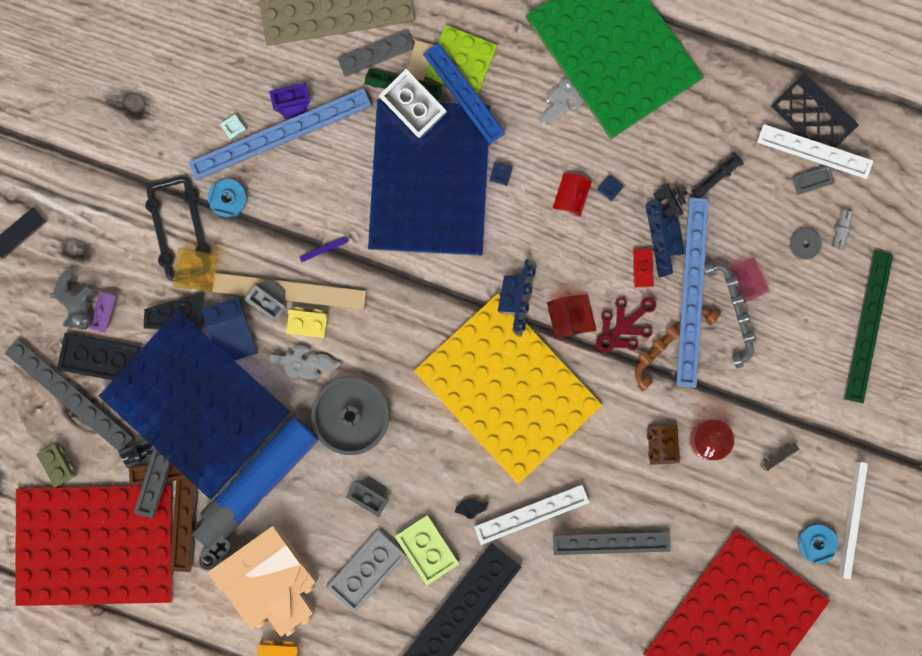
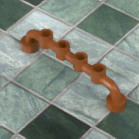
[634,307,721,392]

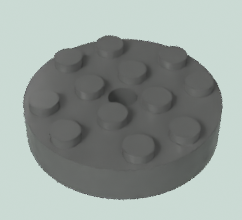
[311,378,390,455]

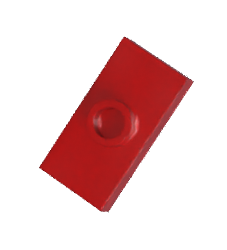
[633,249,654,288]

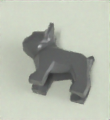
[49,271,98,330]

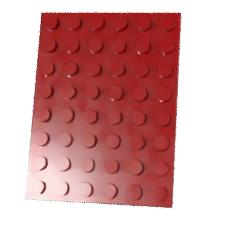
[15,485,173,606]
[643,530,830,656]

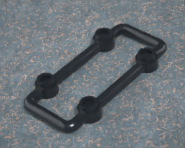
[145,176,211,281]

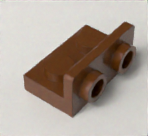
[647,425,680,465]

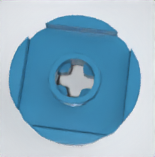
[208,179,247,218]
[798,524,838,564]

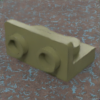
[36,443,76,488]

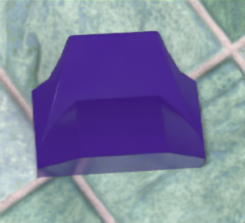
[269,82,311,119]

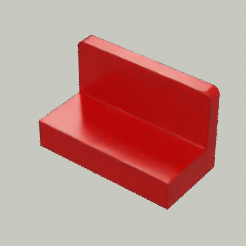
[553,173,592,217]

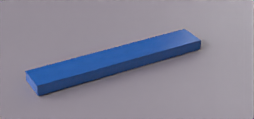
[423,43,506,145]

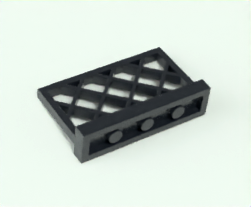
[771,72,859,148]

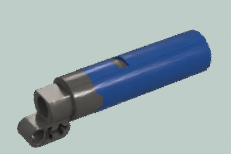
[192,416,319,570]

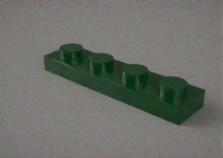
[364,68,442,101]

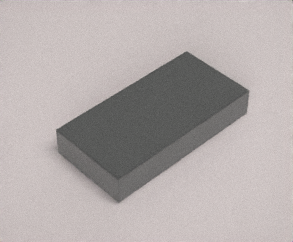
[791,166,835,195]

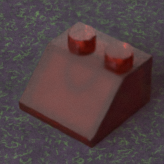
[547,294,597,340]

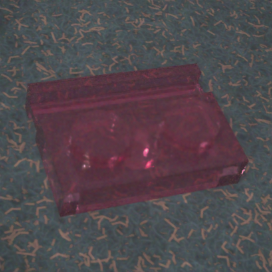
[730,257,770,303]

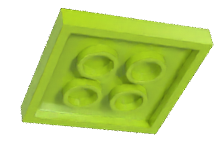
[424,25,498,95]

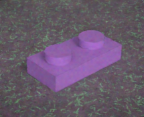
[89,292,116,333]

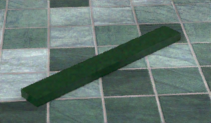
[843,251,893,404]

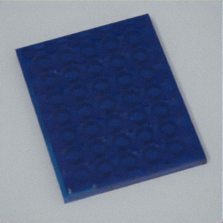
[368,99,491,256]
[99,310,291,499]

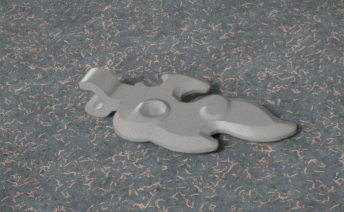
[541,77,584,125]
[270,345,341,379]

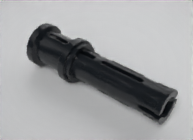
[691,152,744,198]

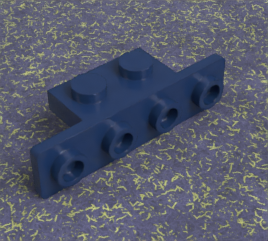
[646,200,685,278]
[497,259,536,337]

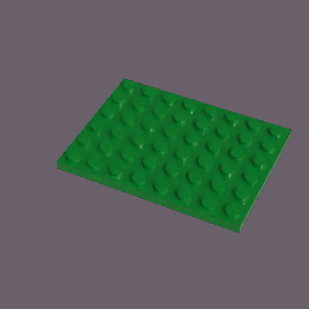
[525,0,704,140]

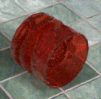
[689,420,735,461]

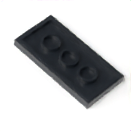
[57,333,141,384]

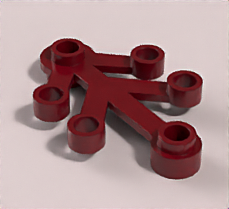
[596,297,656,353]

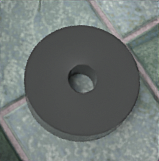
[789,229,822,260]

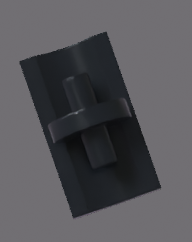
[653,183,688,218]
[118,436,155,468]

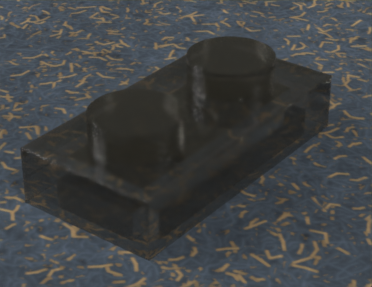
[760,442,800,471]

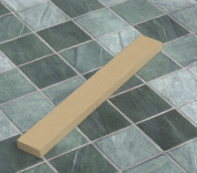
[212,273,366,310]

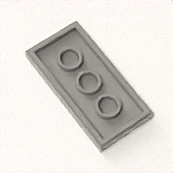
[326,529,407,614]

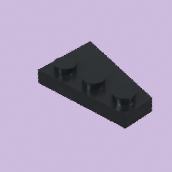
[144,292,204,331]

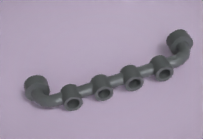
[704,260,757,369]

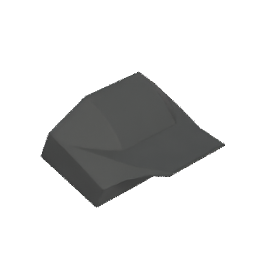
[244,279,287,322]
[346,477,389,517]

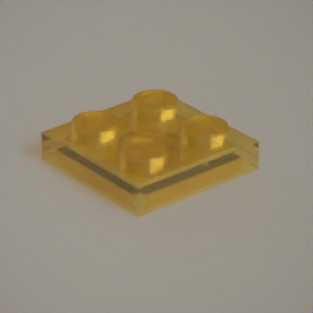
[172,248,218,293]

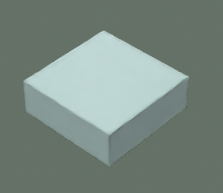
[220,114,247,141]

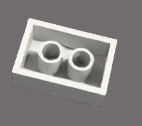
[379,69,447,138]

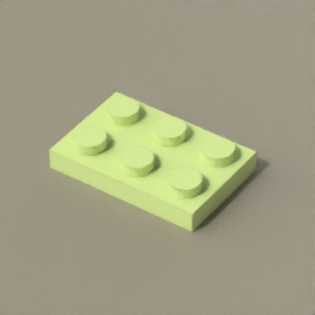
[395,515,459,586]

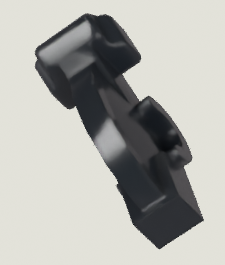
[455,499,489,519]

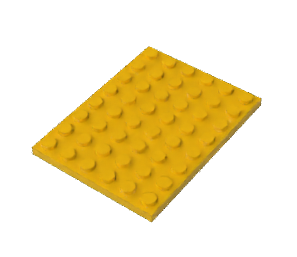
[414,294,603,484]

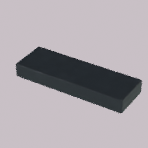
[0,207,47,259]

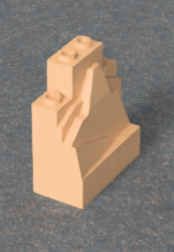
[208,525,317,637]

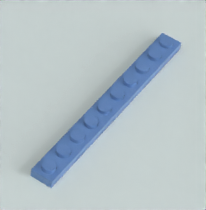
[189,88,371,181]
[676,198,709,388]

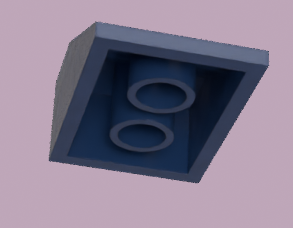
[201,297,258,365]

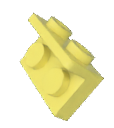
[286,307,328,339]

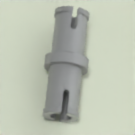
[832,210,854,250]

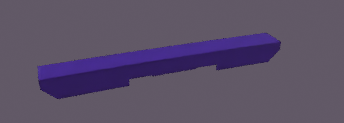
[299,237,348,262]

